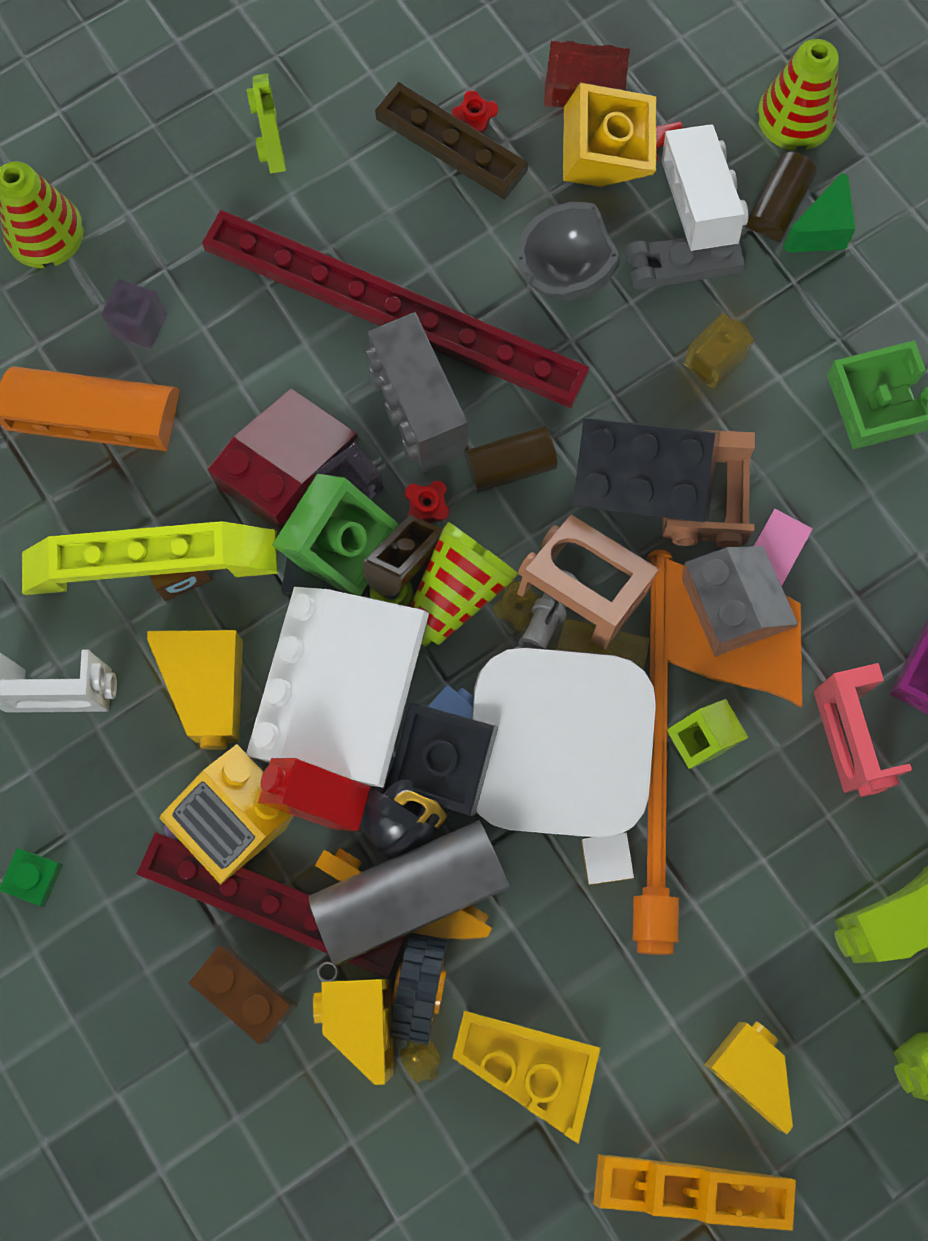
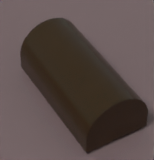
[744,152,817,243]
[464,426,557,493]
[363,515,443,596]

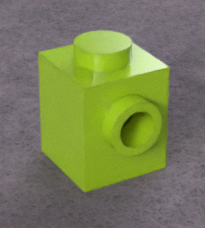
[667,699,748,769]

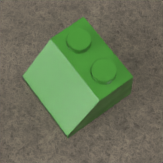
[272,474,400,596]

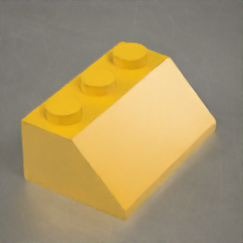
[313,979,394,1085]

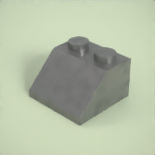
[682,546,798,657]

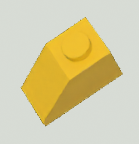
[705,1021,793,1134]

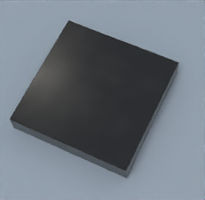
[387,702,499,816]

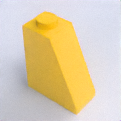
[147,630,243,750]

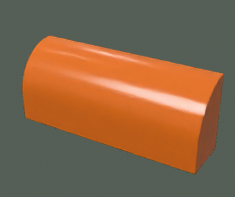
[0,366,180,452]

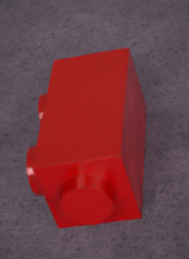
[258,758,370,831]

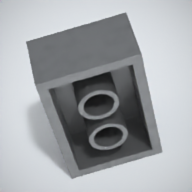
[365,312,468,473]

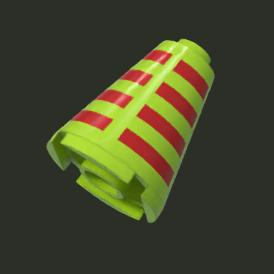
[757,39,839,151]
[0,161,84,268]
[410,522,518,647]

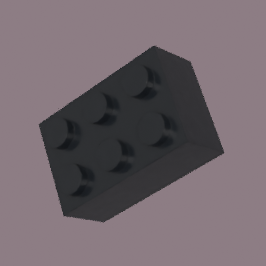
[573,418,720,522]

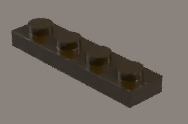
[375,82,528,200]

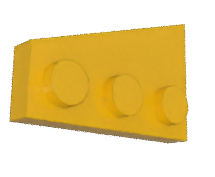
[452,1011,600,1144]

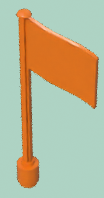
[632,549,802,955]

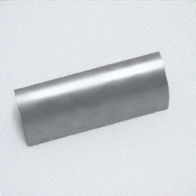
[309,820,510,966]

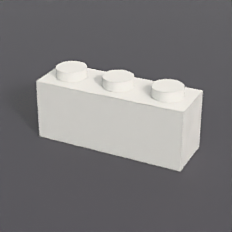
[662,124,748,251]

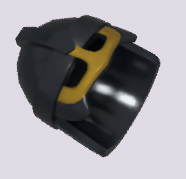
[362,756,453,859]

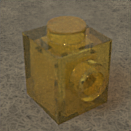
[684,312,754,389]

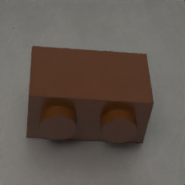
[188,945,297,1045]

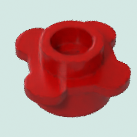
[451,90,498,133]
[405,481,450,523]

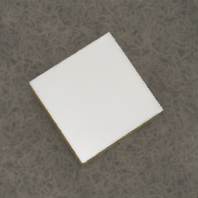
[581,833,634,885]

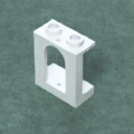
[0,650,117,712]

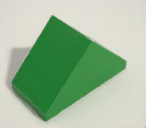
[783,172,856,253]

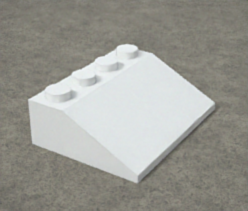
[246,587,429,787]

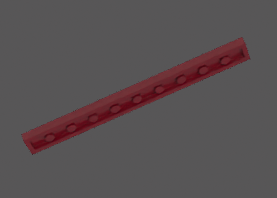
[202,209,590,409]

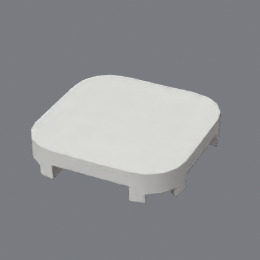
[472,648,656,838]

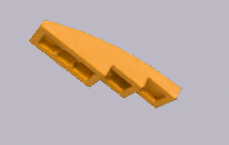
[593,1154,796,1231]

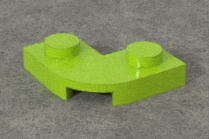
[246,73,286,174]

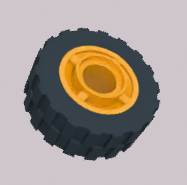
[390,933,448,1045]

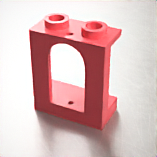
[813,663,912,797]

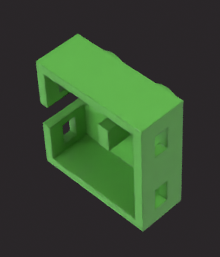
[826,340,928,450]

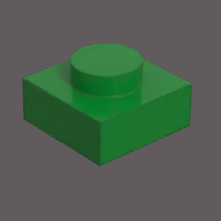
[0,848,63,907]

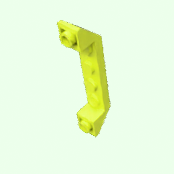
[22,521,278,595]

